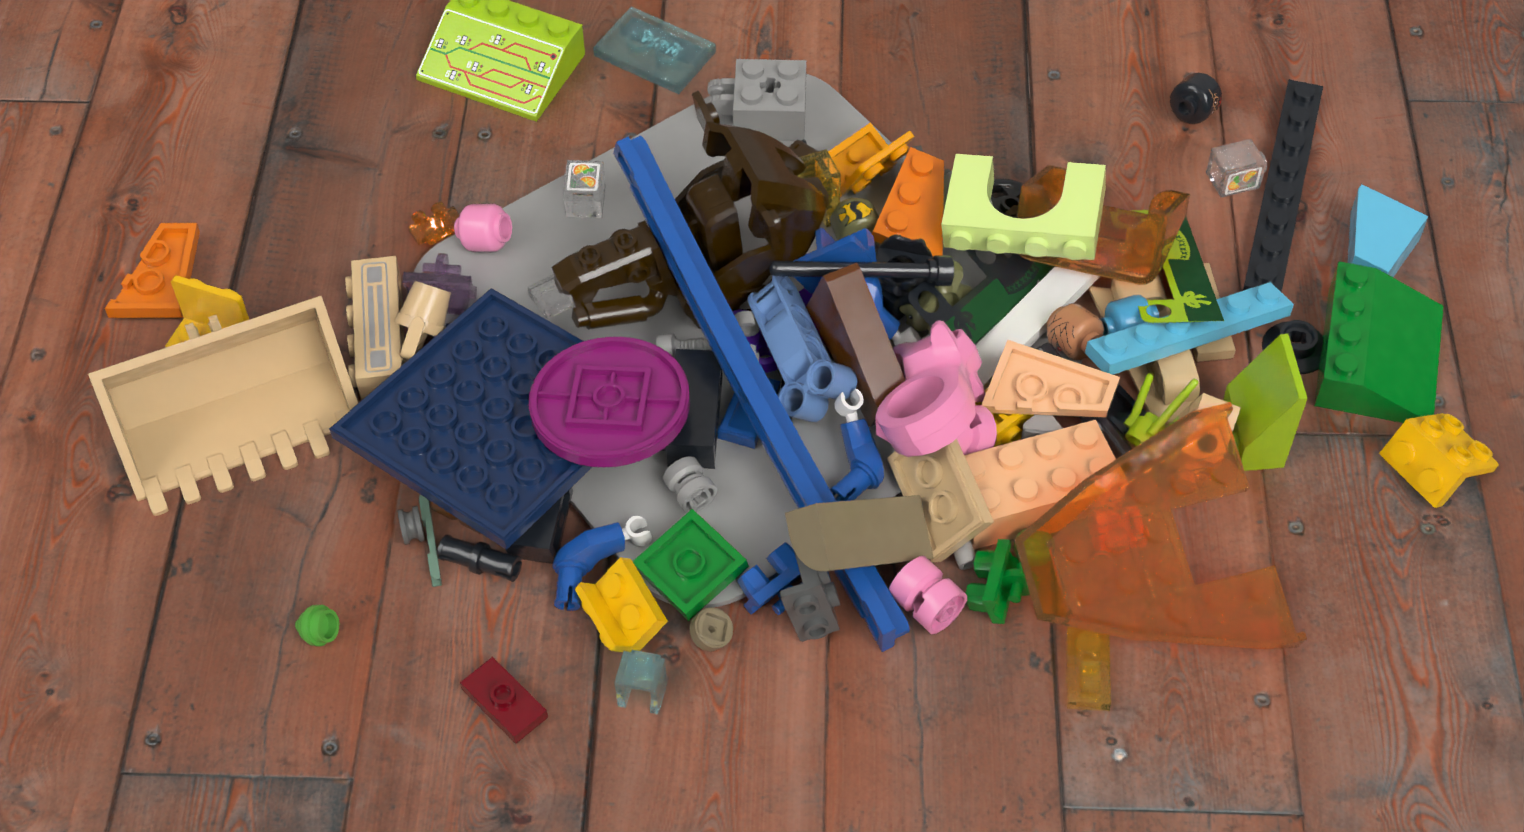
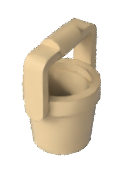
[395,281,451,362]

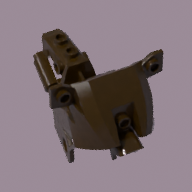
[551,91,829,330]

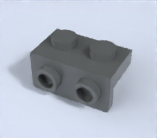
[780,551,841,642]

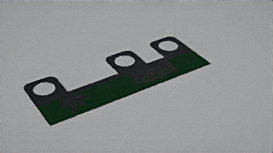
[908,205,1063,344]

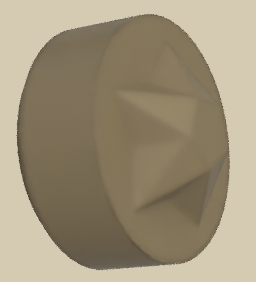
[689,607,733,652]

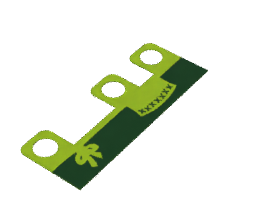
[1110,209,1224,323]

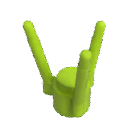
[1123,373,1198,454]

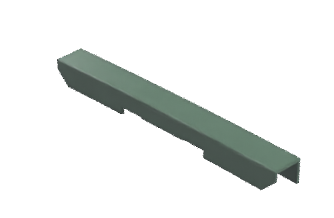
[419,495,442,587]

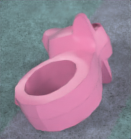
[876,321,986,457]

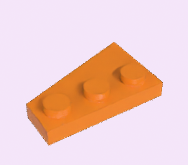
[872,147,944,257]
[104,223,200,318]

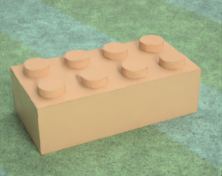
[964,420,1127,550]

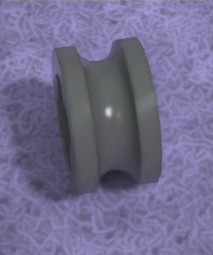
[397,506,425,545]

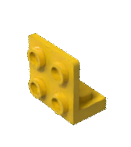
[165,275,249,347]

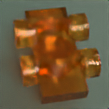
[408,202,460,245]

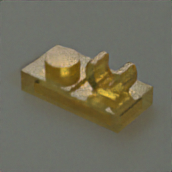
[1066,627,1111,711]

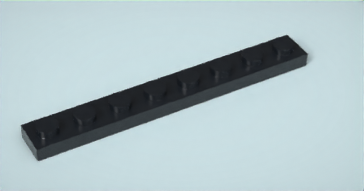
[1242,79,1323,293]

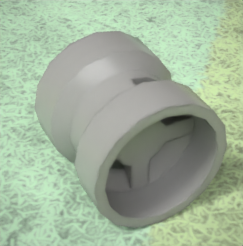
[663,456,717,513]

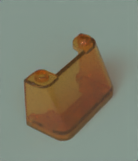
[1017,165,1190,285]

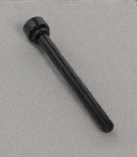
[769,255,954,286]

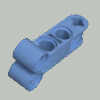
[748,276,857,422]

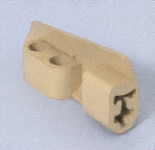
[1089,268,1200,424]

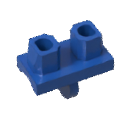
[737,542,803,615]

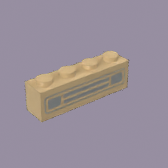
[345,256,405,401]

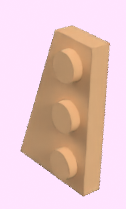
[982,340,1120,417]

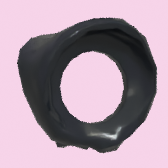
[876,234,933,297]

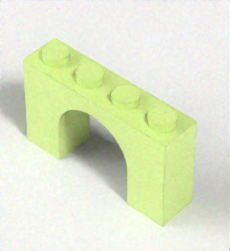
[941,154,1106,260]

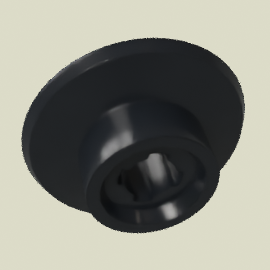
[1262,320,1323,374]

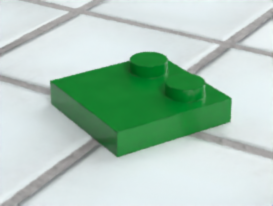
[633,509,749,621]

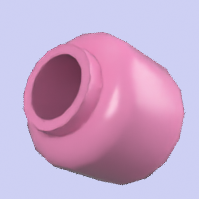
[454,204,512,252]

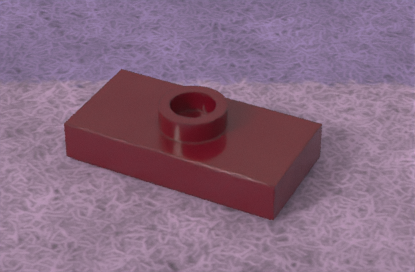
[460,657,548,744]

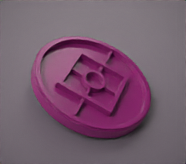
[529,337,690,467]

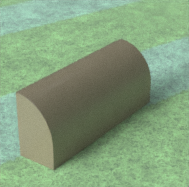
[785,495,933,571]

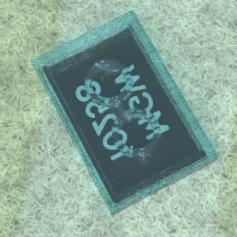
[593,7,716,94]

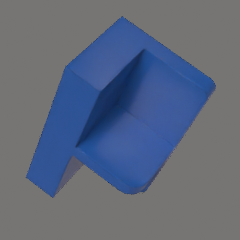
[794,228,876,294]

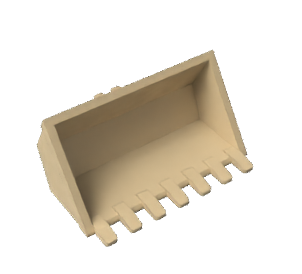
[88,296,358,516]

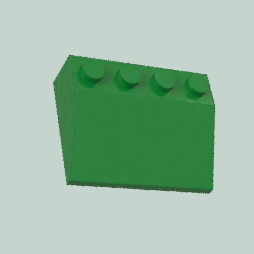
[1314,261,1444,423]

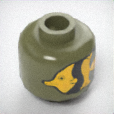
[830,198,879,244]

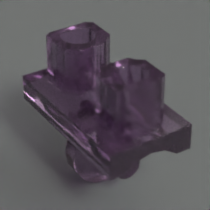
[402,253,477,315]

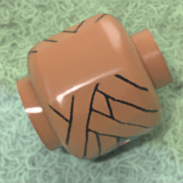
[1046,304,1104,360]

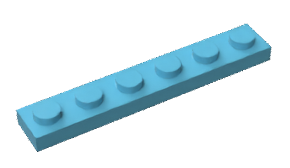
[1085,282,1294,375]

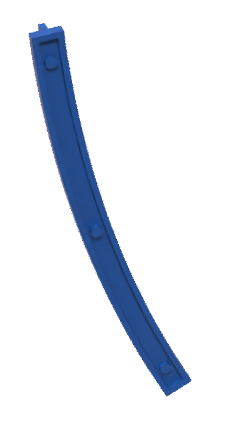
[613,136,910,652]

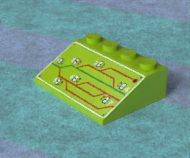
[416,0,585,122]

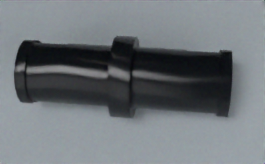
[437,534,522,582]

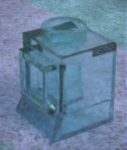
[614,650,669,714]

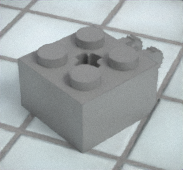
[706,59,806,141]

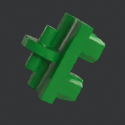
[965,539,1037,624]

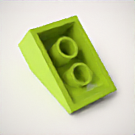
[1223,334,1307,471]

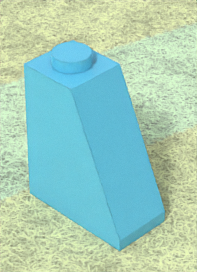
[1348,184,1428,277]

